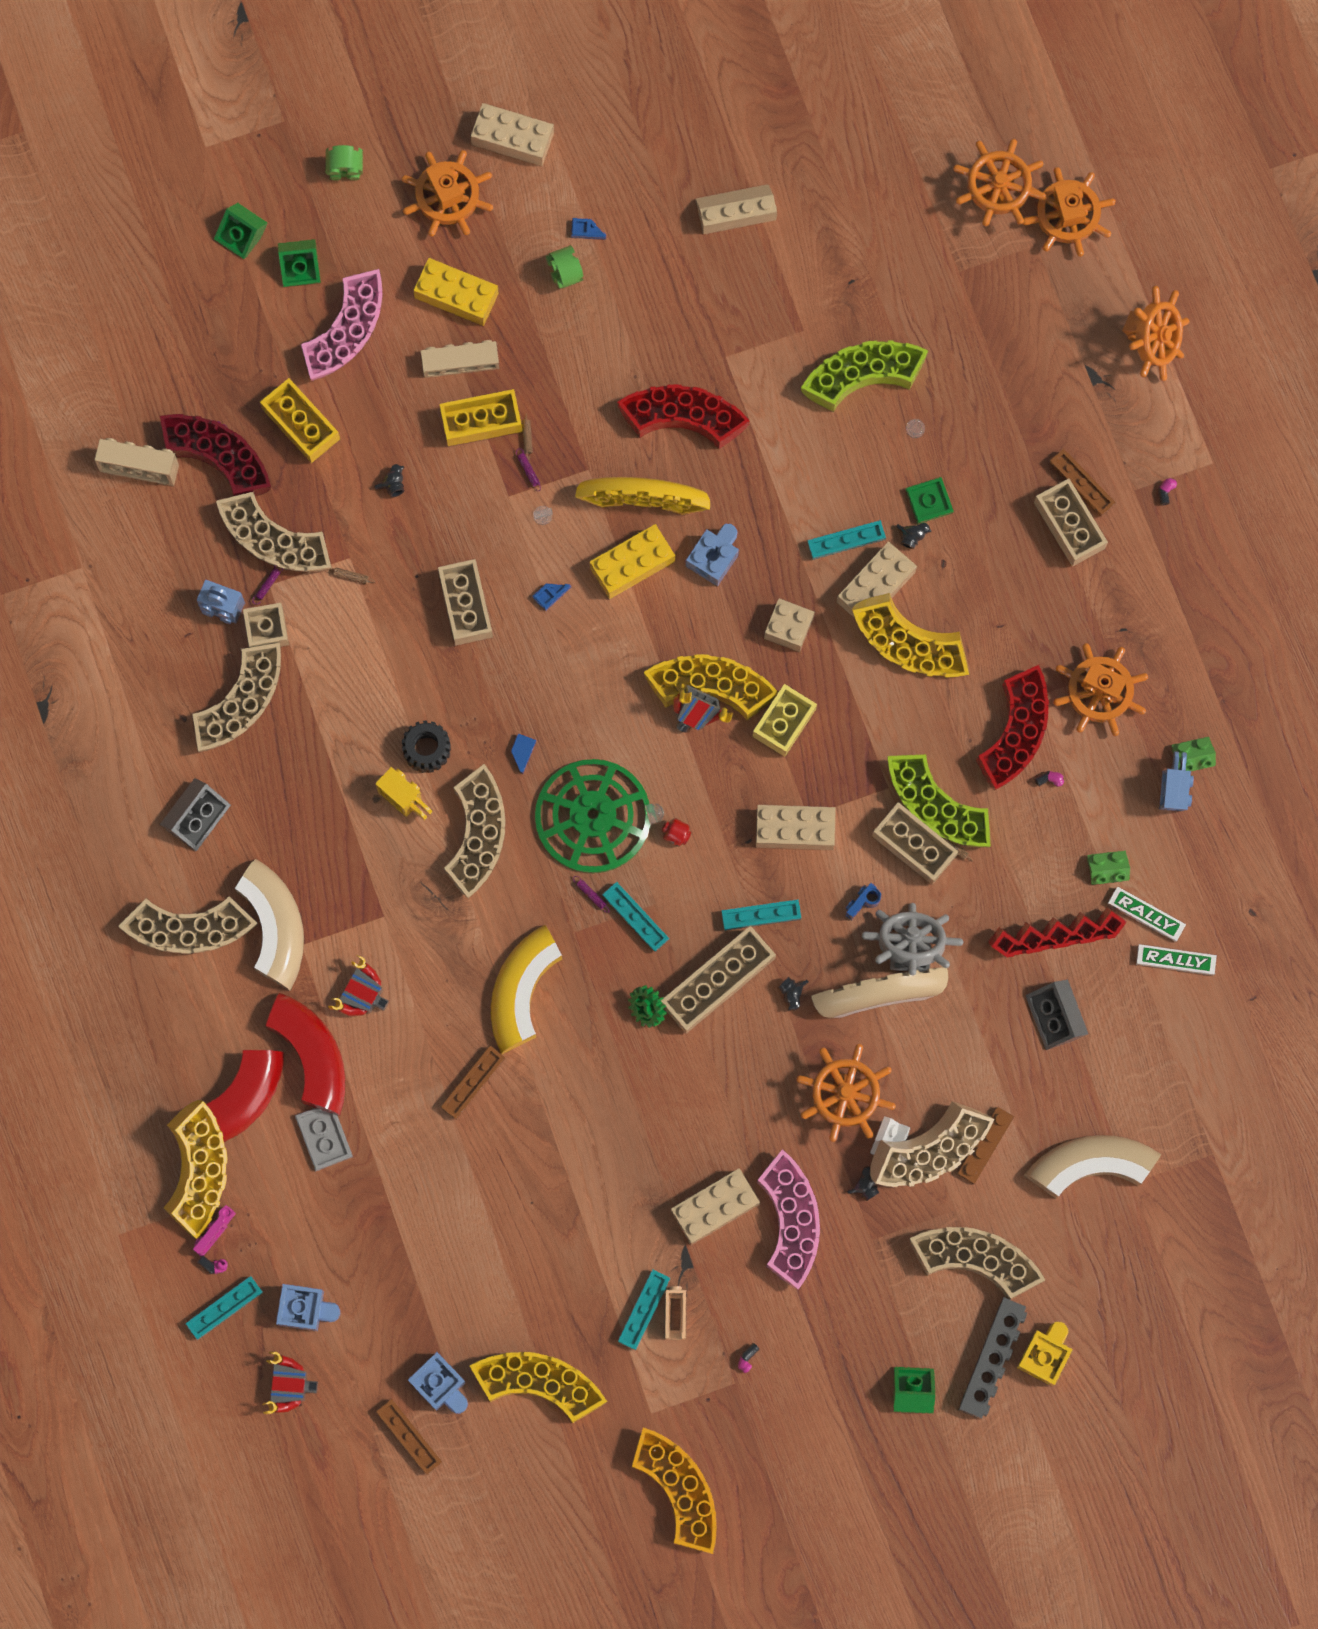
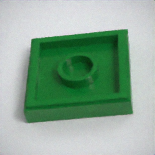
[905,477,954,525]

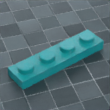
[807,520,886,560]
[602,882,669,952]
[721,899,802,931]
[618,1269,671,1351]
[186,1276,263,1340]

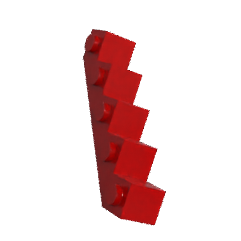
[988,907,1127,958]

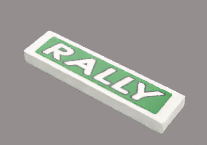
[1108,887,1186,942]
[1136,944,1217,976]

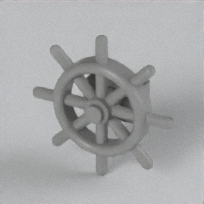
[862,903,963,976]

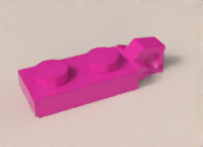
[193,1205,236,1257]

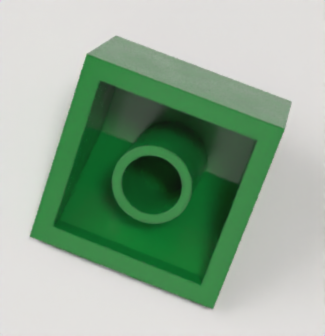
[214,203,268,259]
[278,239,321,287]
[893,1367,936,1414]

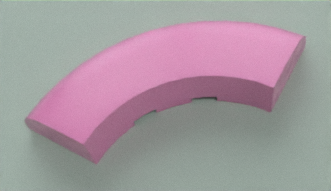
[301,269,382,381]
[757,1149,820,1290]

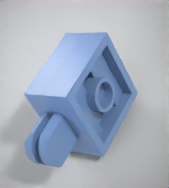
[686,524,739,586]
[197,579,245,624]
[1159,751,1194,811]
[276,1284,340,1331]
[408,1352,468,1414]

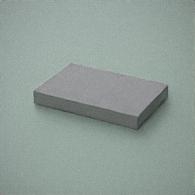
[295,1108,353,1171]

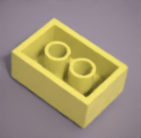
[753,684,817,757]

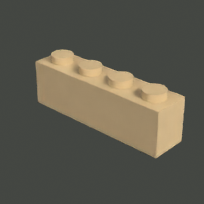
[421,340,499,378]

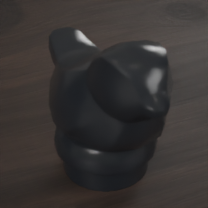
[374,464,404,497]
[896,523,932,549]
[778,977,809,1011]
[847,1166,880,1201]

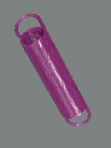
[516,448,541,491]
[252,566,283,605]
[573,876,609,913]

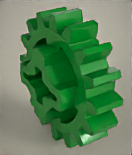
[628,985,667,1028]

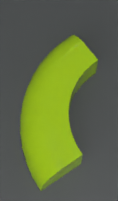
[801,340,928,412]
[887,754,991,847]

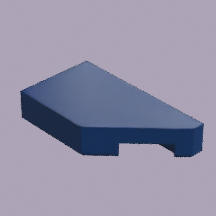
[571,218,606,240]
[532,584,571,611]
[511,733,536,774]

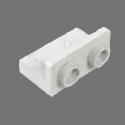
[870,1116,910,1155]

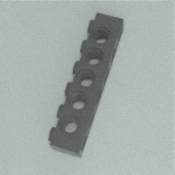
[958,1297,1027,1419]

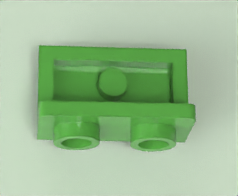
[1172,737,1216,771]
[1087,850,1130,885]

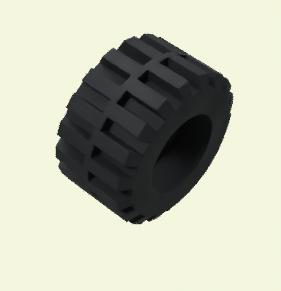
[402,720,451,773]

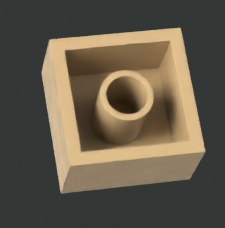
[764,598,815,652]
[243,603,289,648]

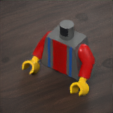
[673,685,733,732]
[328,955,389,1017]
[263,1351,318,1415]

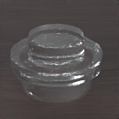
[906,419,925,438]

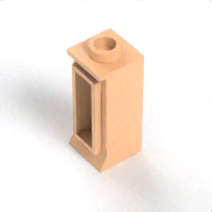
[665,1286,686,1340]

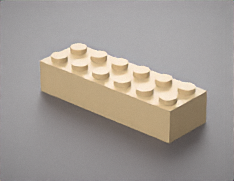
[661,926,776,1034]

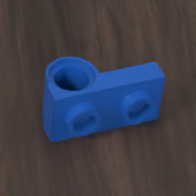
[846,883,881,921]

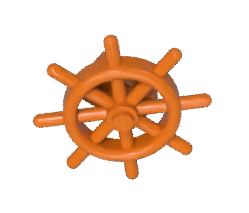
[953,139,1046,226]
[402,150,493,237]
[1023,167,1116,257]
[1122,286,1189,381]
[1053,643,1148,736]
[796,1044,896,1142]

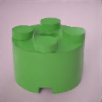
[325,145,363,180]
[545,245,584,289]

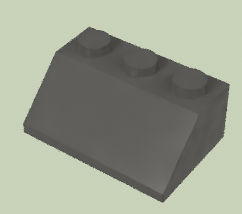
[160,778,231,851]
[1025,979,1088,1050]

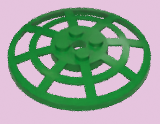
[535,759,651,874]

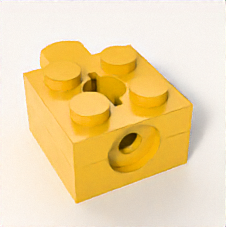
[375,767,432,821]
[1017,1322,1073,1387]

